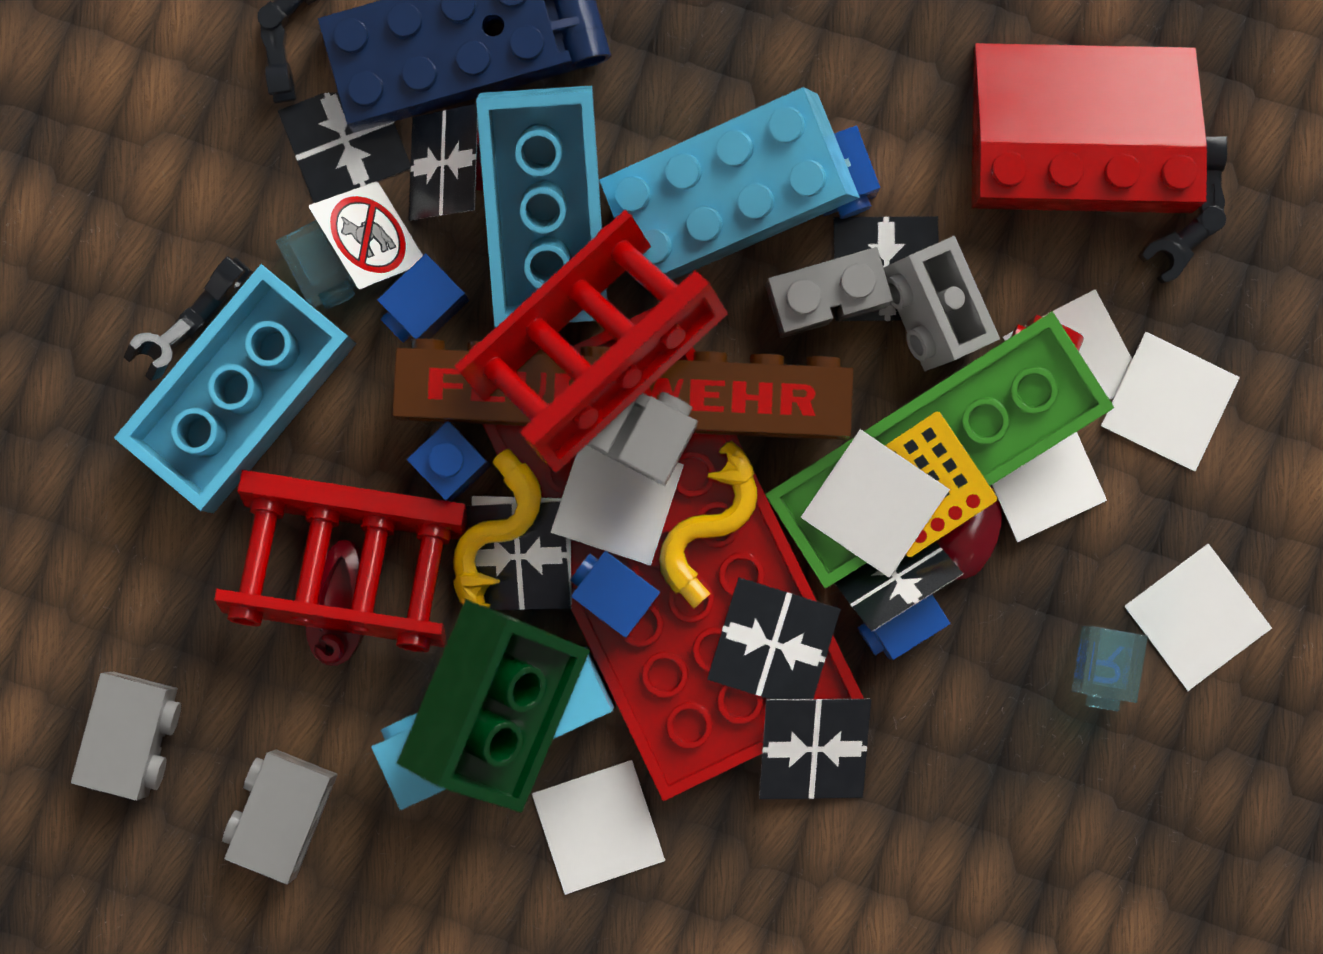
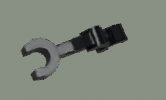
[257,0,316,104]
[1138,136,1227,284]
[124,256,253,381]

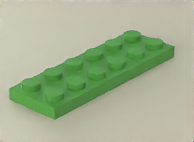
[765,311,1115,589]

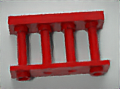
[454,210,728,473]
[214,470,467,652]

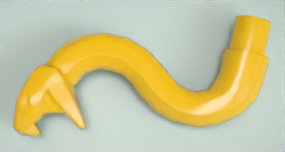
[659,441,758,608]
[453,449,542,608]

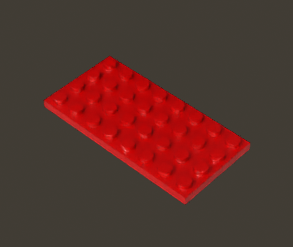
[482,306,864,801]

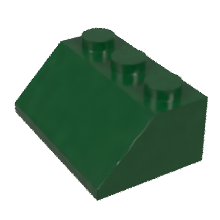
[396,599,590,813]

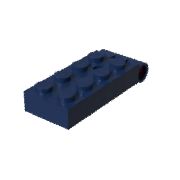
[318,0,611,133]

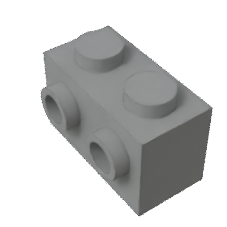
[884,236,1000,371]

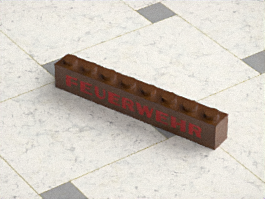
[393,339,853,440]

